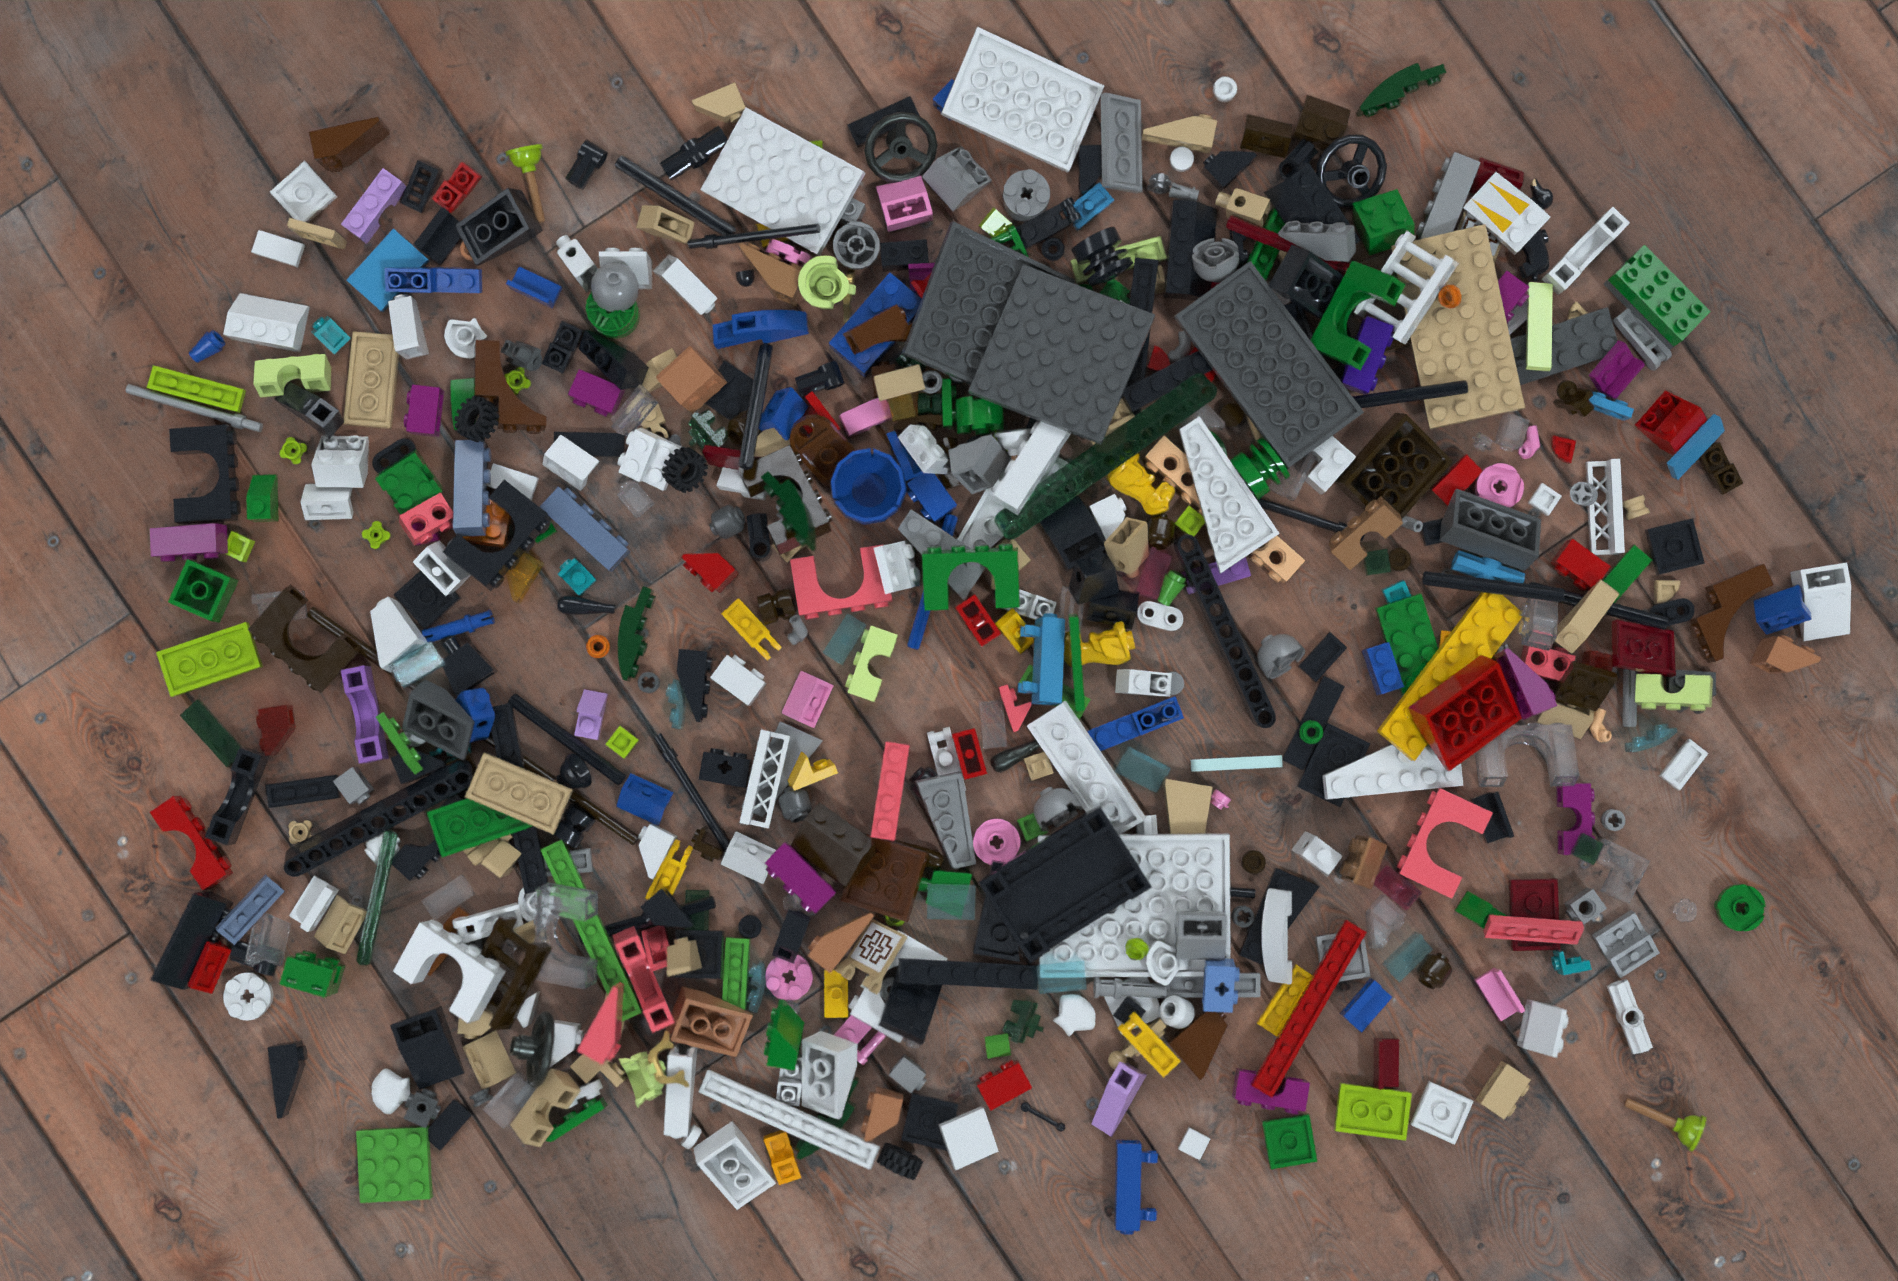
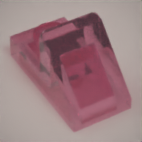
[1374,865,1422,911]

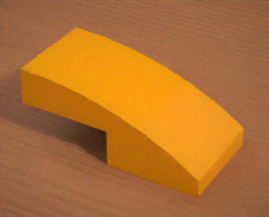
[763,1130,802,1185]

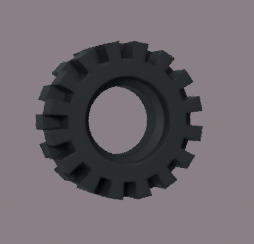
[454,396,499,443]
[662,446,708,493]
[877,1143,923,1180]

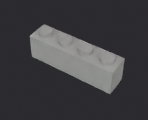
[1415,152,1480,240]

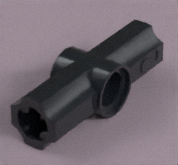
[660,125,728,181]

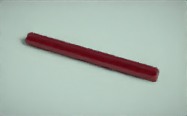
[1226,215,1350,276]

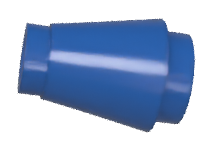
[189,330,225,363]

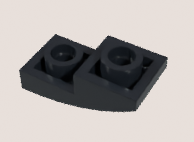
[542,320,585,374]

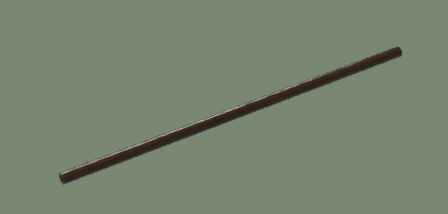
[307,607,639,846]

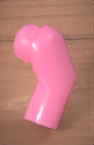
[1518,425,1540,459]

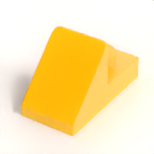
[995,608,1034,654]
[788,752,838,791]

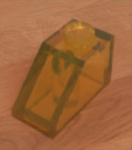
[506,552,545,604]

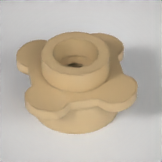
[288,820,312,844]

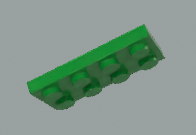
[1375,593,1438,696]
[427,798,533,858]

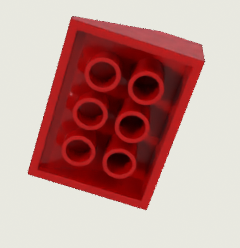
[1408,655,1522,771]

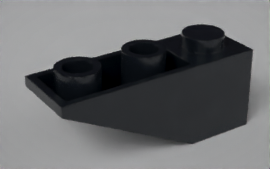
[578,329,649,390]
[274,382,344,439]
[677,649,713,722]

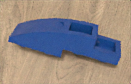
[385,267,482,293]
[713,310,809,349]
[1087,696,1184,751]

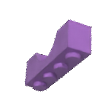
[341,665,389,764]

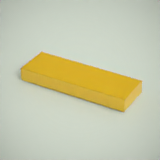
[1256,964,1313,1037]

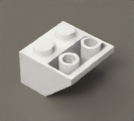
[599,248,652,289]
[311,435,369,488]
[1517,999,1568,1058]

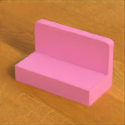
[782,671,834,728]
[1474,968,1525,1021]

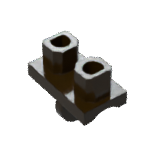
[1553,380,1595,417]

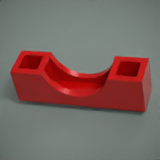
[150,796,233,891]

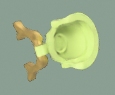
[798,256,856,323]
[619,1031,690,1108]

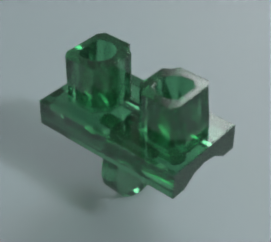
[688,409,729,450]
[1002,999,1045,1043]

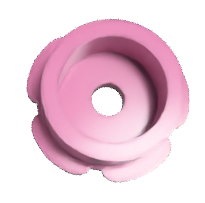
[1210,789,1231,810]

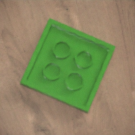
[356,1126,433,1203]

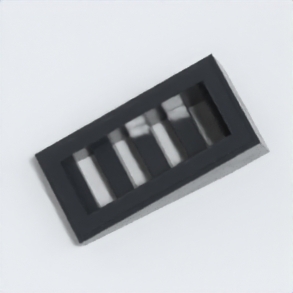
[400,160,443,213]

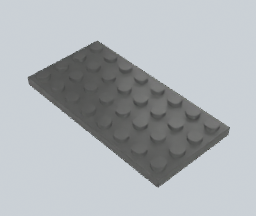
[1174,261,1364,469]

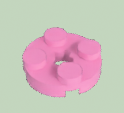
[765,239,813,267]
[1475,463,1524,508]
[973,819,1020,865]
[765,954,813,1001]

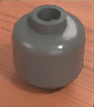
[709,504,746,539]
[778,787,812,823]

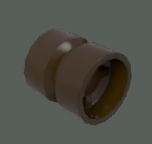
[757,588,796,625]

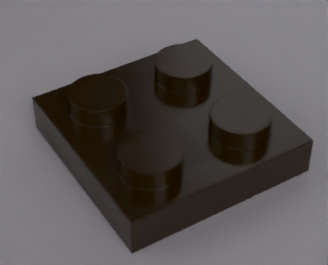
[1553,661,1618,711]

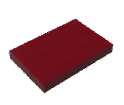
[1611,619,1676,678]
[1509,878,1560,951]

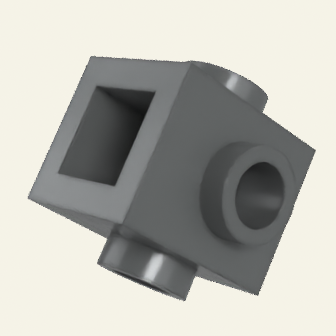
[404,1088,441,1128]

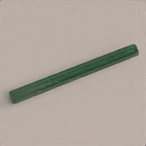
[356,830,398,965]

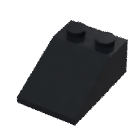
[455,188,543,266]
[1268,245,1344,319]

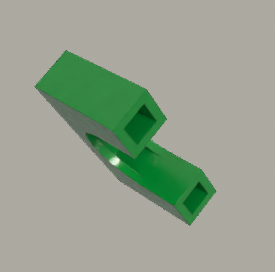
[1310,260,1406,370]
[922,544,1020,611]

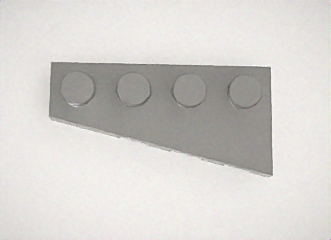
[898,510,986,600]
[741,721,823,817]
[915,771,976,869]

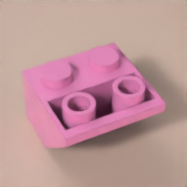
[876,175,933,232]

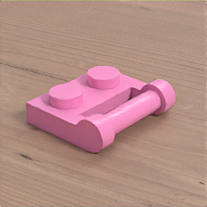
[834,1015,886,1065]

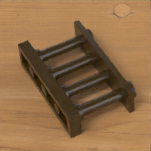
[480,917,553,1030]

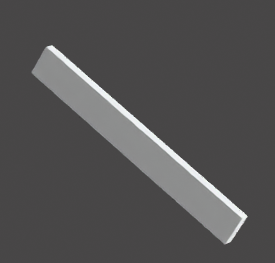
[699,1070,880,1170]

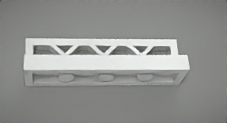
[1586,459,1625,555]
[739,730,790,829]

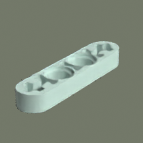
[1190,755,1283,771]

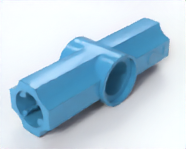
[1451,550,1525,583]

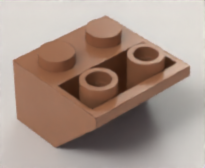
[1750,635,1821,674]
[861,1086,904,1142]

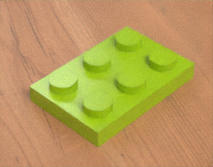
[1334,1083,1412,1141]

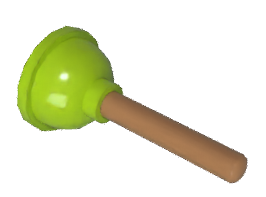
[505,144,545,223]
[1624,1098,1706,1152]

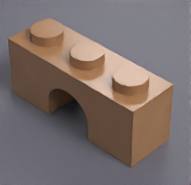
[1329,497,1403,570]

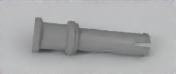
[1093,977,1167,999]

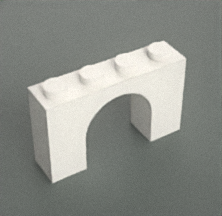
[393,920,506,1023]
[848,930,947,1043]

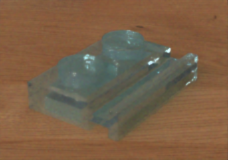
[927,884,976,920]

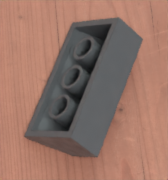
[1440,489,1541,571]

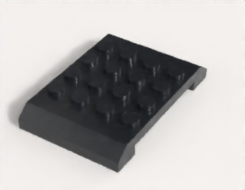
[979,806,1152,963]

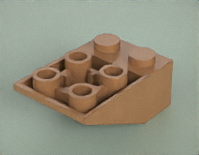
[739,243,802,307]
[1340,835,1387,890]

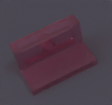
[1134,547,1172,601]

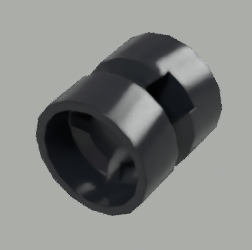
[555,803,596,848]

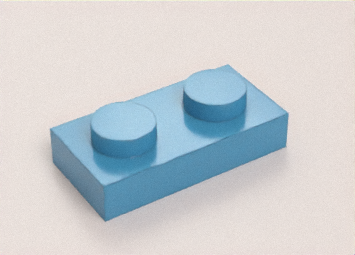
[1063,182,1114,231]
[1589,392,1634,421]

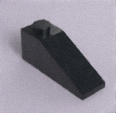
[267,1040,307,1119]

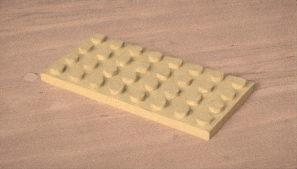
[1391,224,1525,429]

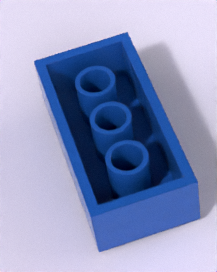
[829,272,922,378]

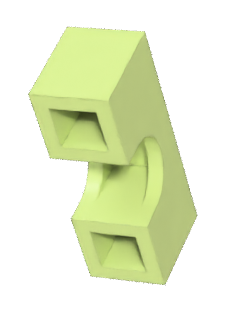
[253,354,332,397]
[845,626,898,702]
[1635,674,1713,711]

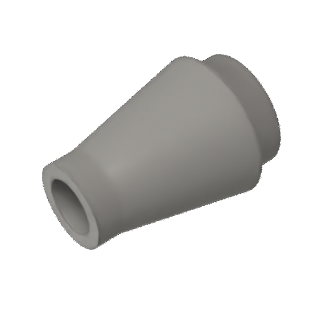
[922,370,942,393]

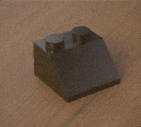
[1291,95,1351,154]

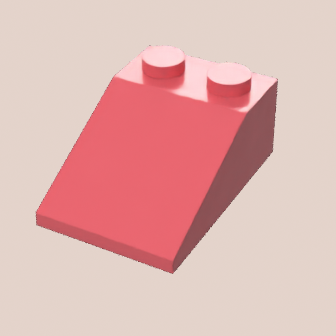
[577,982,624,1065]

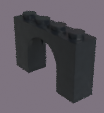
[169,425,241,525]
[443,479,552,591]

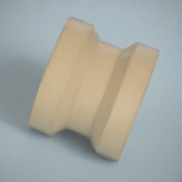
[1622,495,1650,520]

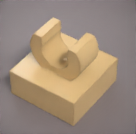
[1024,752,1054,781]

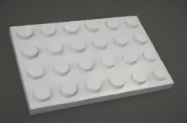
[940,27,1104,173]
[700,108,866,256]

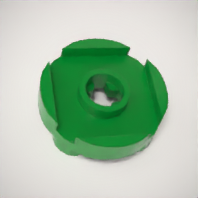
[1714,884,1765,931]

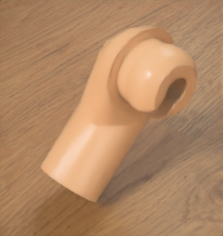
[1589,708,1612,742]

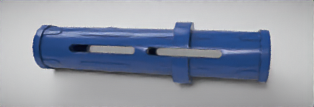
[422,609,495,644]

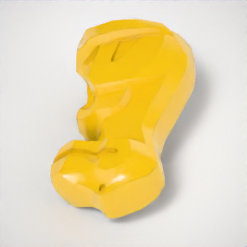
[1106,450,1175,516]
[1064,621,1135,667]

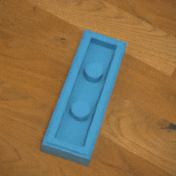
[1667,414,1725,480]

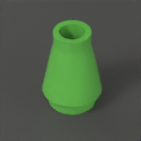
[1157,569,1187,606]

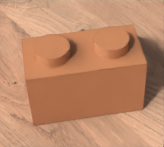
[656,346,727,414]

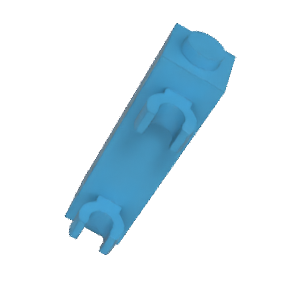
[1018,613,1065,706]

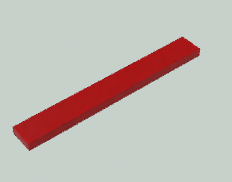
[1250,920,1367,1098]

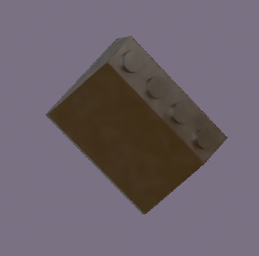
[1334,413,1453,519]

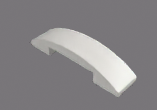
[1262,888,1292,984]

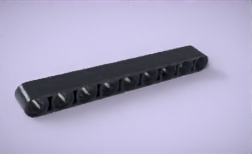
[1174,534,1276,728]
[284,759,473,877]

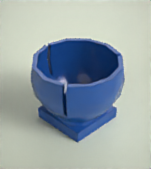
[830,448,907,525]

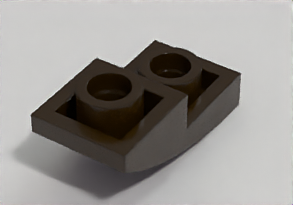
[894,415,943,436]
[1699,442,1744,495]

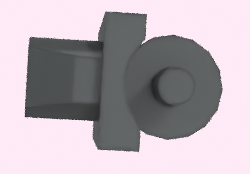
[501,340,542,371]

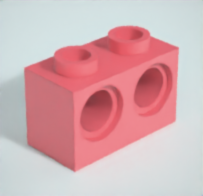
[399,493,453,546]
[1521,641,1576,683]

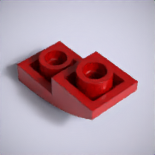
[432,162,482,213]
[1432,454,1483,506]

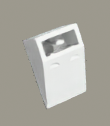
[1790,563,1851,641]

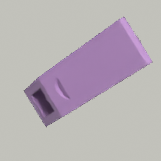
[1092,1062,1147,1137]

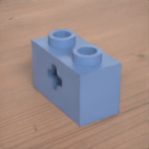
[1202,959,1239,1013]

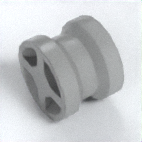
[1570,482,1598,506]

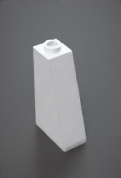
[664,1042,697,1138]

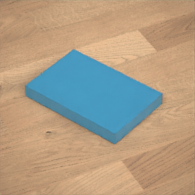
[346,229,429,312]

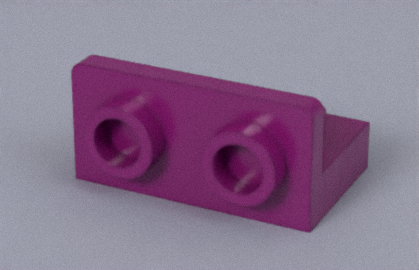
[1589,340,1645,399]

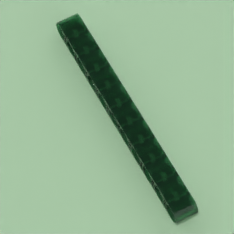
[994,373,1217,540]

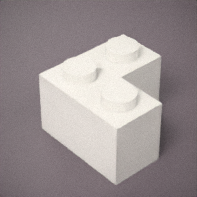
[1303,436,1356,495]

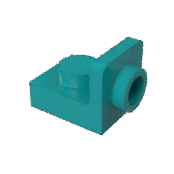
[311,316,351,354]
[558,558,597,596]
[1551,950,1592,975]

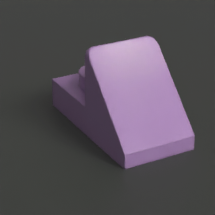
[574,689,608,740]

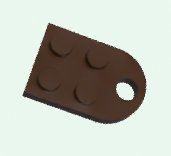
[790,414,857,487]

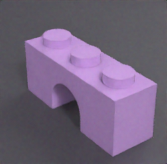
[341,168,406,244]

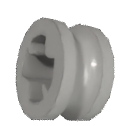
[1601,809,1625,831]

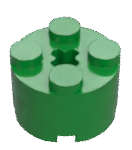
[955,396,1004,436]

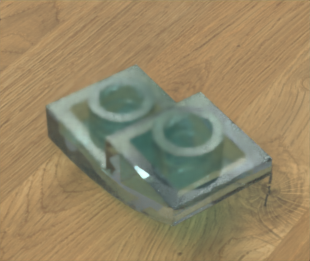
[665,679,686,730]
[1624,724,1677,752]
[746,960,765,1013]

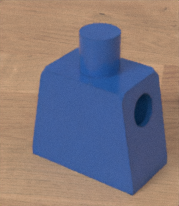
[455,688,495,742]

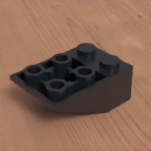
[1033,488,1106,572]
[390,1006,465,1090]

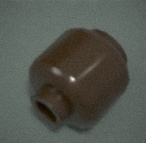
[727,411,762,446]
[1146,514,1175,550]
[1416,953,1453,989]

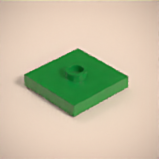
[1262,1113,1318,1169]

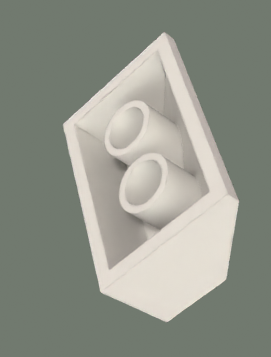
[223,293,309,352]

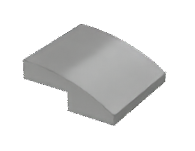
[1592,910,1660,978]

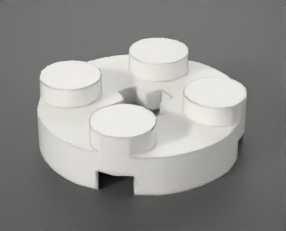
[223,972,273,1020]

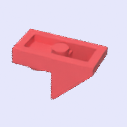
[998,684,1032,732]
[641,925,670,972]

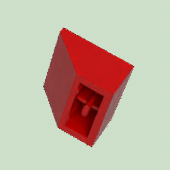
[1635,390,1707,456]
[681,553,739,593]

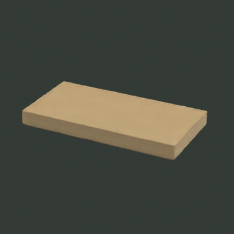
[343,331,399,429]
[465,753,573,834]

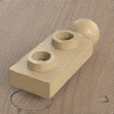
[1108,1018,1167,1069]

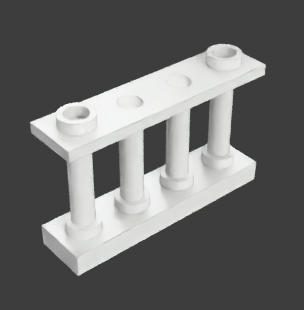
[1354,231,1459,344]

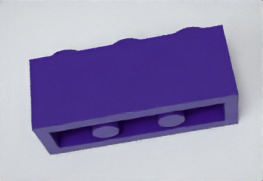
[1340,316,1394,395]

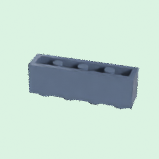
[453,440,491,537]
[540,486,631,572]

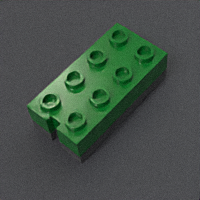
[1603,245,1711,350]

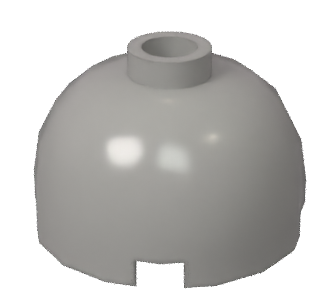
[833,222,880,269]
[1192,238,1239,283]
[591,263,639,312]
[1257,634,1305,679]
[1034,787,1082,831]

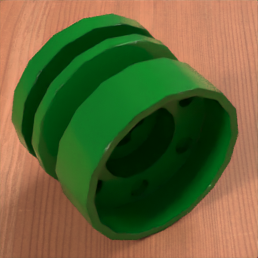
[585,291,640,339]
[1230,437,1290,500]

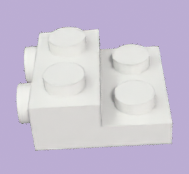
[898,425,951,474]
[617,428,681,491]
[874,540,921,594]

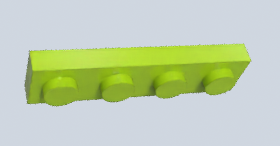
[147,365,246,413]

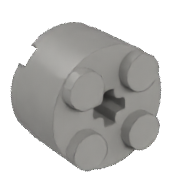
[1003,169,1050,222]

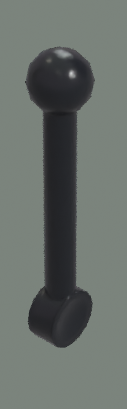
[1021,1102,1066,1132]

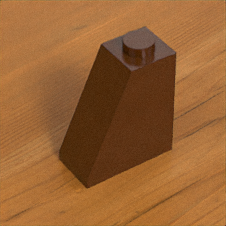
[1167,1010,1228,1080]

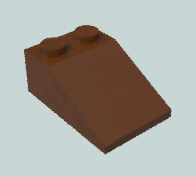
[309,117,390,172]

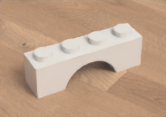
[1541,207,1630,295]

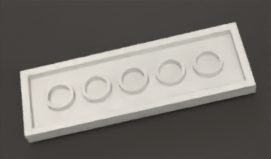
[1027,700,1146,834]

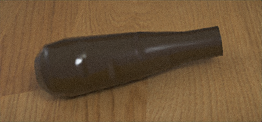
[890,839,944,870]

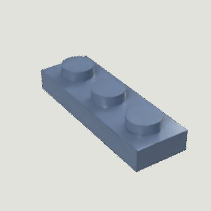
[215,874,285,945]

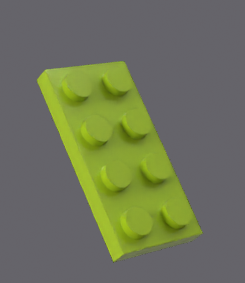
[156,622,263,697]

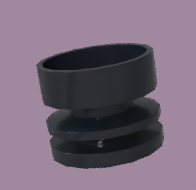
[1071,227,1133,286]

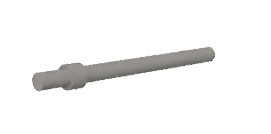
[126,384,263,432]

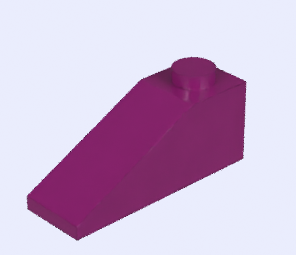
[1494,648,1557,720]

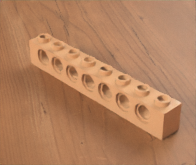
[1144,436,1305,583]

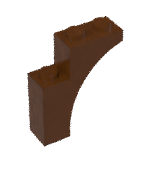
[843,304,914,354]
[474,340,547,434]
[1689,564,1774,663]

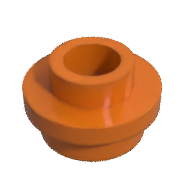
[1438,284,1461,308]
[586,635,610,658]

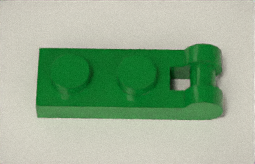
[546,1097,608,1142]

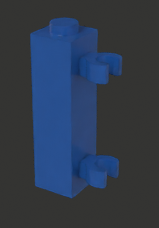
[1114,1140,1158,1235]

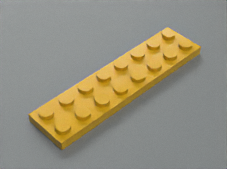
[1377,592,1524,761]

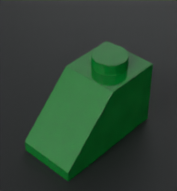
[246,474,279,522]

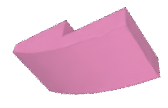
[839,398,894,437]

